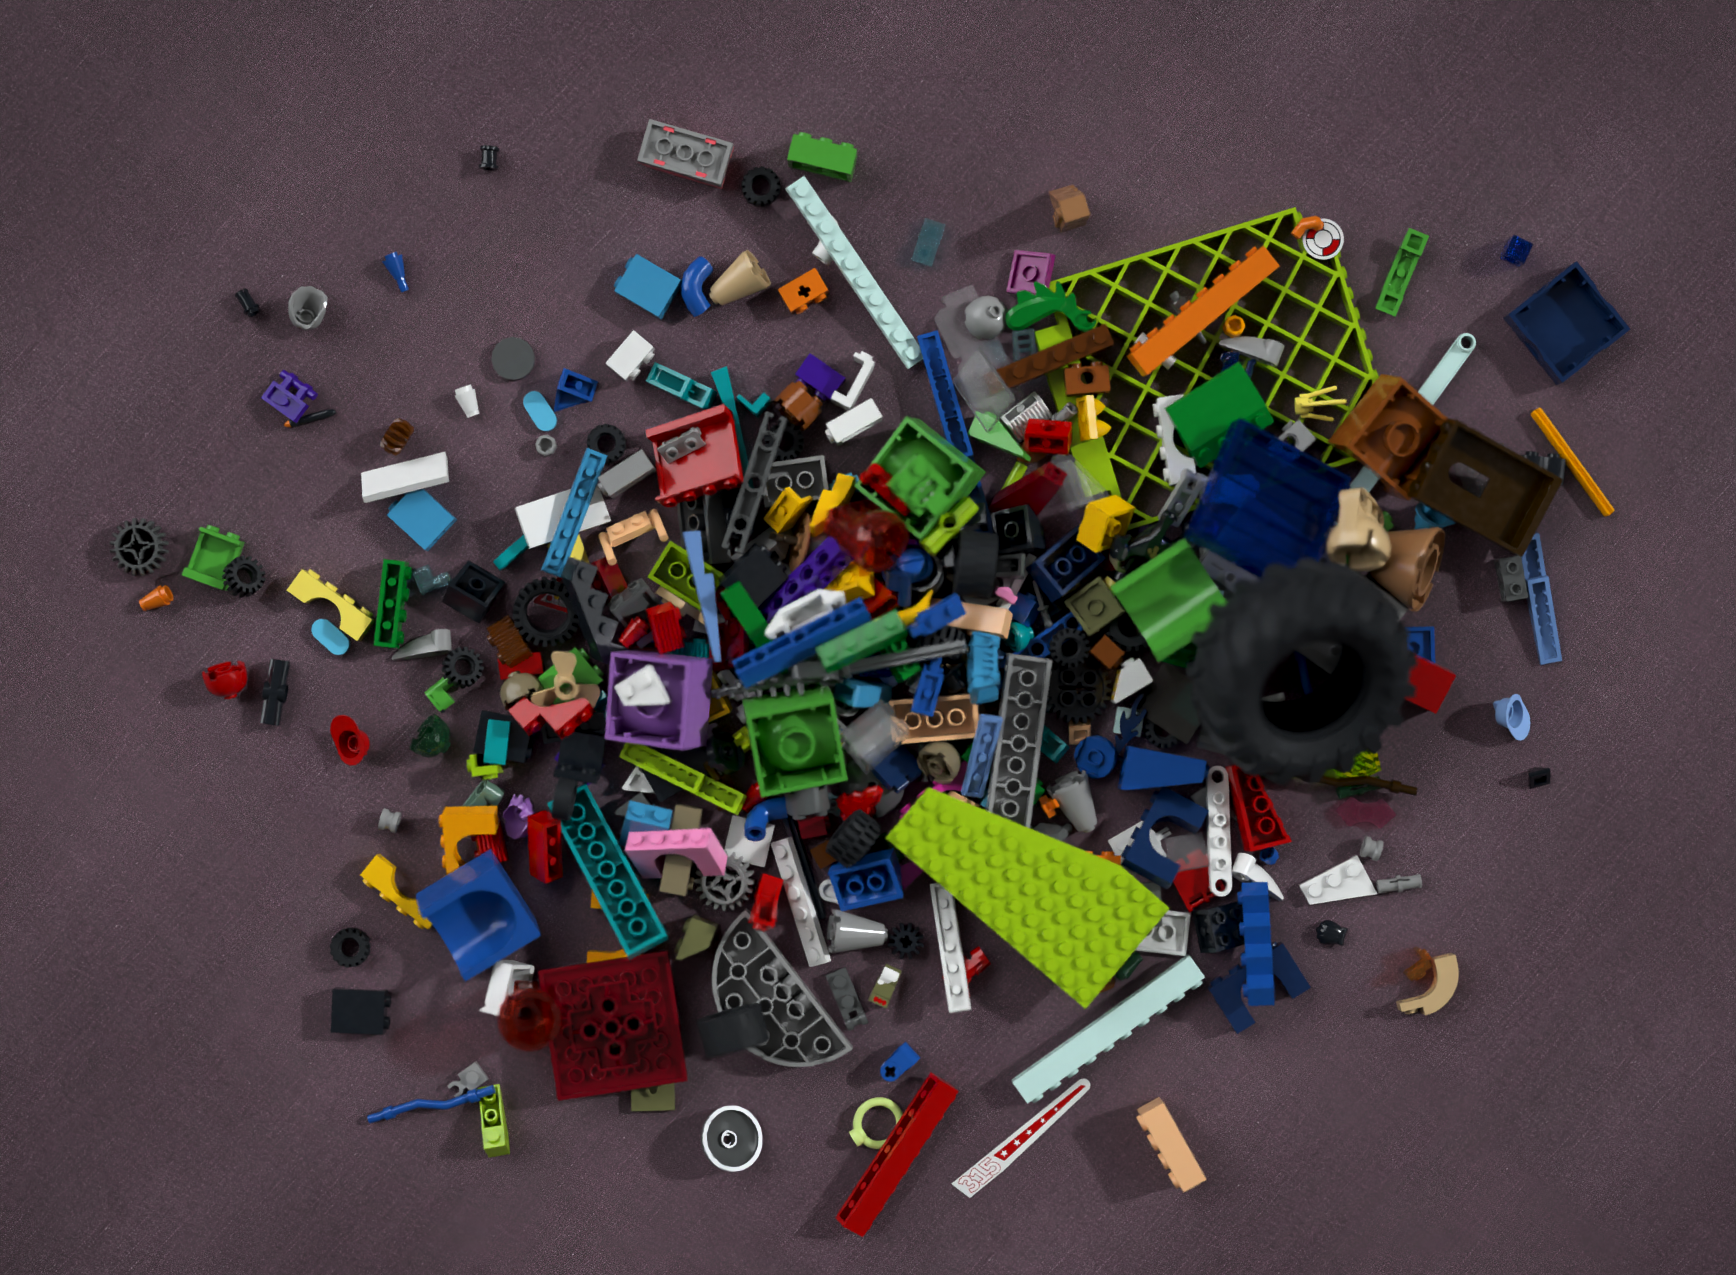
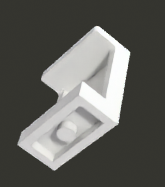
[831,351,875,411]

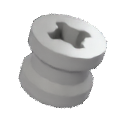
[378,808,401,833]
[1360,836,1384,861]

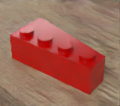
[1225,764,1292,852]

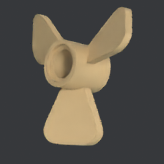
[531,651,600,709]

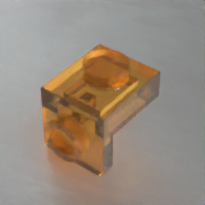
[1403,946,1432,981]

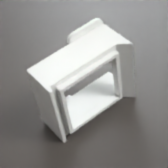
[479,960,535,1017]

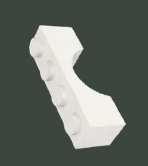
[1153,394,1196,486]

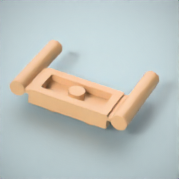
[598,509,668,565]

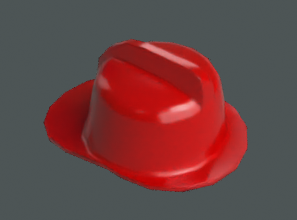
[330,715,370,766]

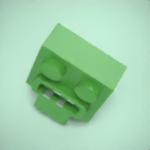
[886,453,951,516]

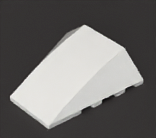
[765,589,846,662]

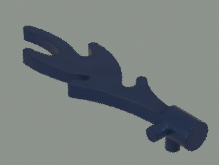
[1115,693,1147,761]

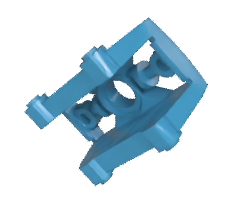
[967,632,1000,704]

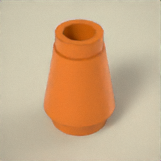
[139,585,174,611]

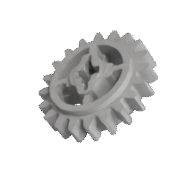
[694,850,755,911]

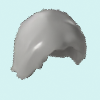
[288,286,328,331]

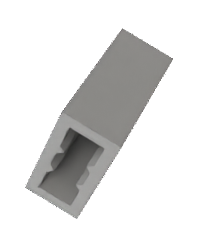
[597,449,656,499]

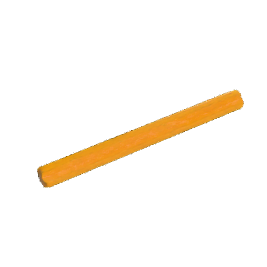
[1531,407,1614,517]

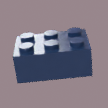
[1025,525,1106,602]

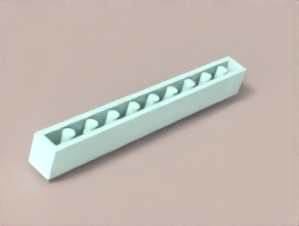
[1011,954,1205,1104]

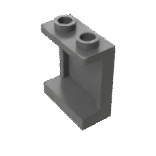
[607,578,662,648]

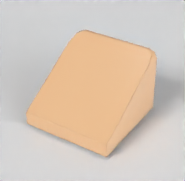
[1068,717,1091,745]

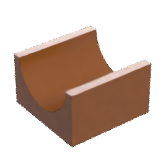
[1328,374,1448,501]

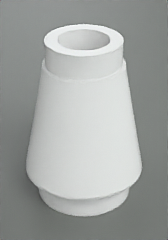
[455,384,479,418]

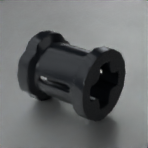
[479,145,500,171]

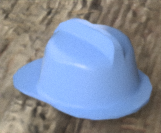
[1493,694,1530,741]

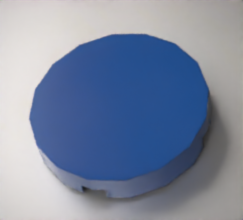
[1074,735,1118,779]

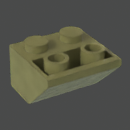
[674,914,718,960]

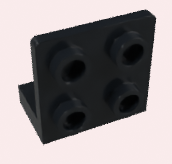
[553,731,606,784]
[1192,901,1245,953]

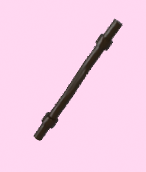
[1302,775,1417,796]

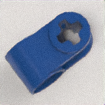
[880,1042,921,1082]

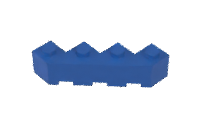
[1238,882,1275,1006]

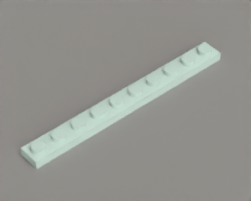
[785,176,923,369]

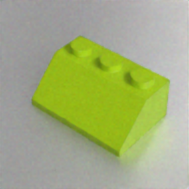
[648,540,724,611]

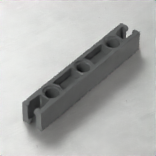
[722,412,787,554]

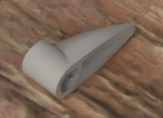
[1218,336,1285,367]
[392,629,452,661]

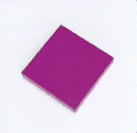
[1006,250,1056,294]

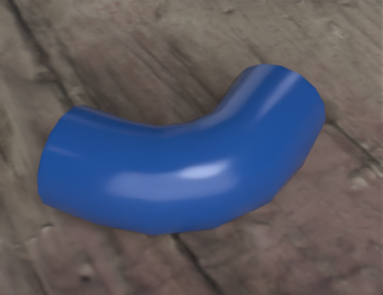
[680,256,713,317]
[744,797,788,842]

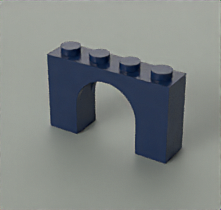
[1121,786,1209,889]
[1207,941,1311,1034]

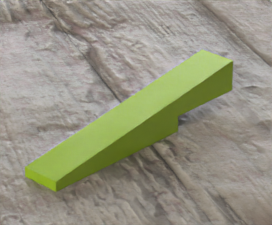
[619,742,747,816]

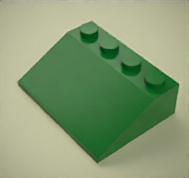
[1165,362,1274,468]

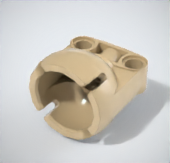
[1326,487,1391,571]

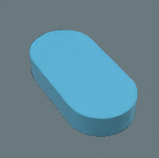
[523,391,557,432]
[311,619,350,655]

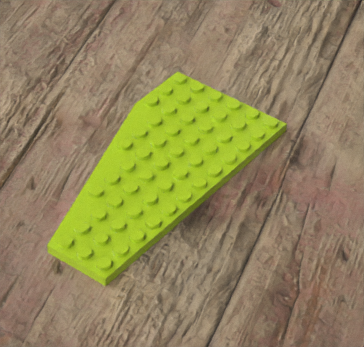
[885,787,1170,1009]

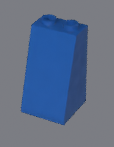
[1117,745,1209,790]

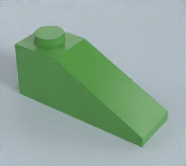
[967,410,1031,462]

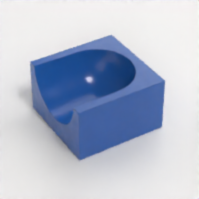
[415,849,541,981]

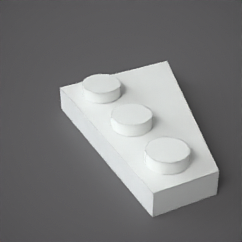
[1299,855,1377,905]

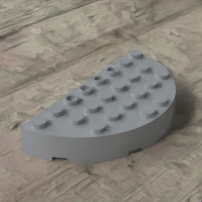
[712,909,853,1067]

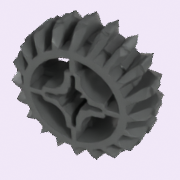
[109,518,169,576]

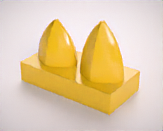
[1076,395,1112,442]

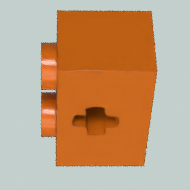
[778,268,829,315]

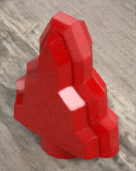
[835,785,884,821]

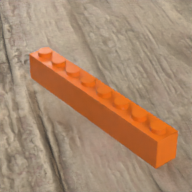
[1126,246,1280,377]

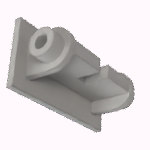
[657,427,706,464]

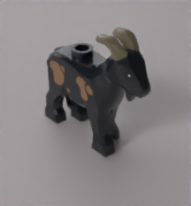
[1109,509,1207,573]

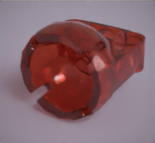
[823,500,909,573]
[497,980,562,1052]

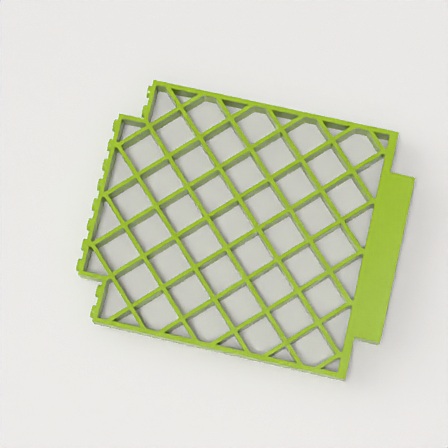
[1033,207,1379,531]

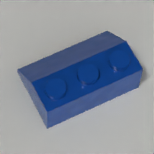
[828,848,903,912]

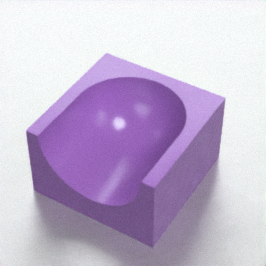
[605,649,713,750]

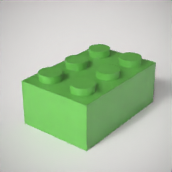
[787,132,857,182]

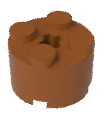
[773,380,823,431]

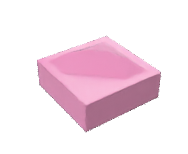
[993,586,1018,604]

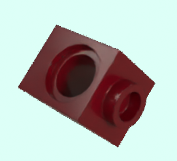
[798,814,831,839]

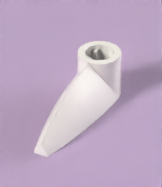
[1232,853,1284,901]

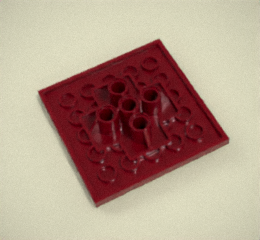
[538,950,688,1101]

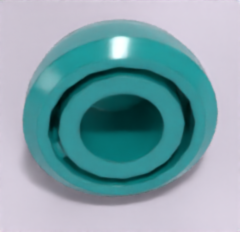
[1006,622,1034,652]

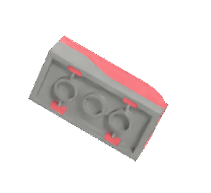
[637,119,734,189]

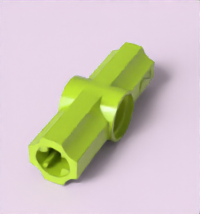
[920,496,979,556]

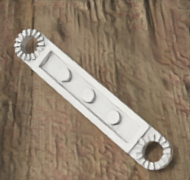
[1205,766,1232,896]

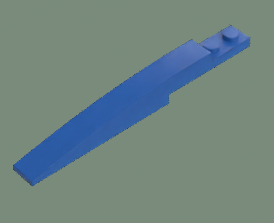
[917,330,993,533]

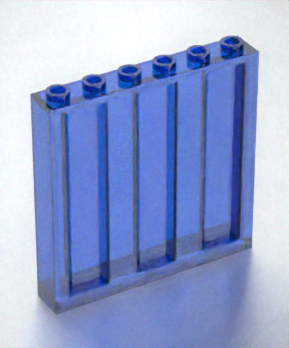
[1184,418,1352,578]

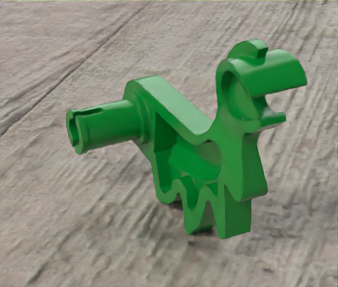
[1005,281,1097,332]

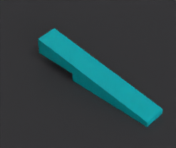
[711,366,755,489]

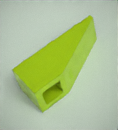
[478,1084,510,1158]

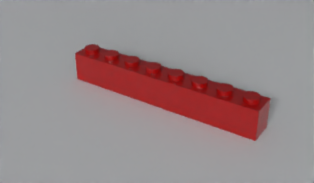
[835,1072,959,1237]

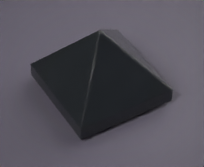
[1528,767,1551,789]

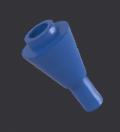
[382,252,409,292]

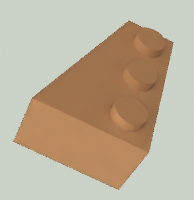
[1049,184,1090,233]

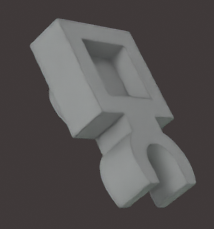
[448,1061,489,1097]

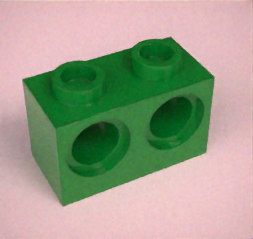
[878,638,922,684]

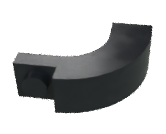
[937,503,988,575]

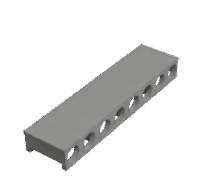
[986,653,1052,828]

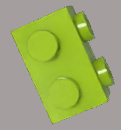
[467,754,503,780]

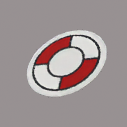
[1303,219,1344,260]

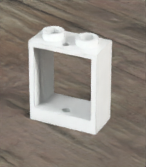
[825,398,882,446]

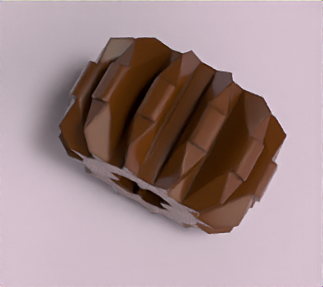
[380,418,414,456]

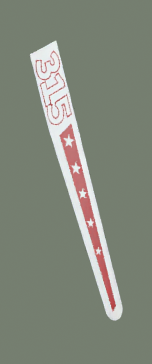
[952,1078,1090,1198]

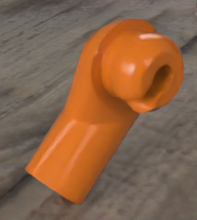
[1291,216,1324,239]

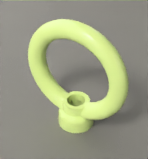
[849,1097,903,1149]

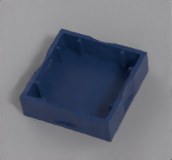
[1503,261,1630,385]

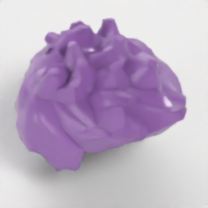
[502,794,536,840]

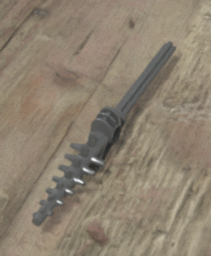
[711,640,967,699]

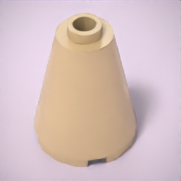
[709,250,771,306]

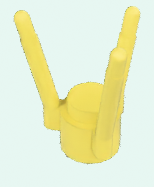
[1294,386,1347,422]

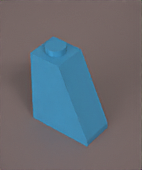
[833,677,892,707]

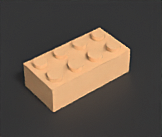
[889,693,980,744]
[1136,1097,1207,1192]

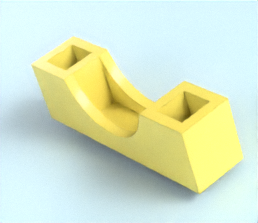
[287,569,376,641]

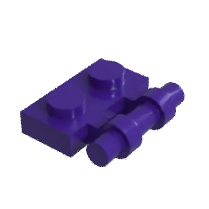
[261,370,318,423]

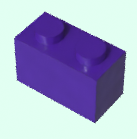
[795,353,845,401]

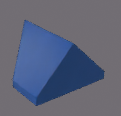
[553,368,598,412]

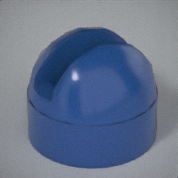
[1260,847,1279,865]

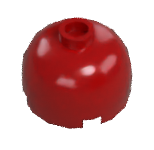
[202,661,247,699]

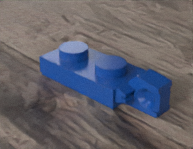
[906,594,966,637]
[910,657,944,717]

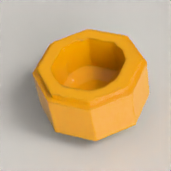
[1222,315,1245,338]

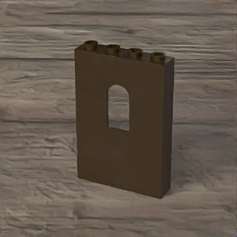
[1407,418,1563,557]

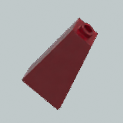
[988,462,1067,516]

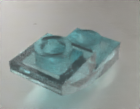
[911,218,946,267]

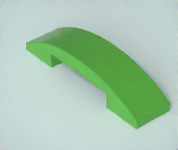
[1375,228,1429,317]

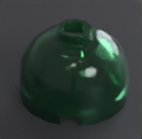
[409,714,451,758]

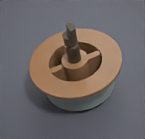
[769,512,829,572]

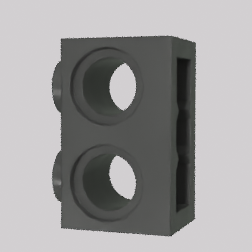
[1494,556,1528,602]

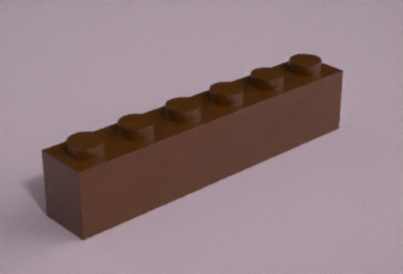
[984,324,1114,397]

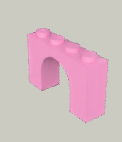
[625,828,728,879]

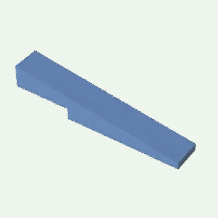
[682,531,721,663]
[1521,532,1562,665]

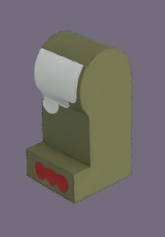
[869,964,902,1008]

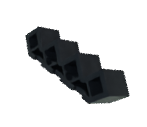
[561,556,629,665]

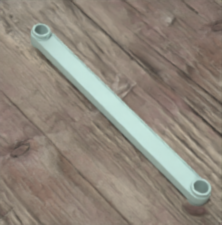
[1328,333,1476,527]

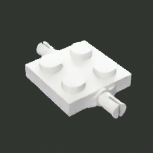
[1108,821,1171,876]

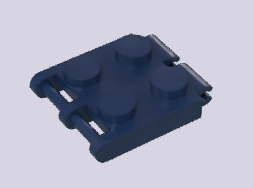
[861,734,923,793]

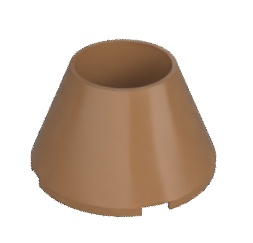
[1370,527,1445,612]

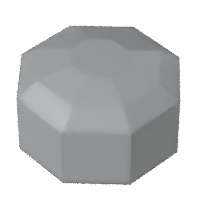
[535,435,557,456]

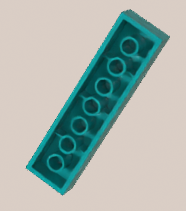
[547,783,668,960]

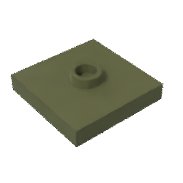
[1064,576,1125,637]
[631,1083,675,1111]

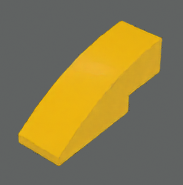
[810,473,856,538]

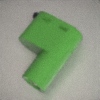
[424,677,455,714]

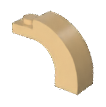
[1396,953,1459,1015]

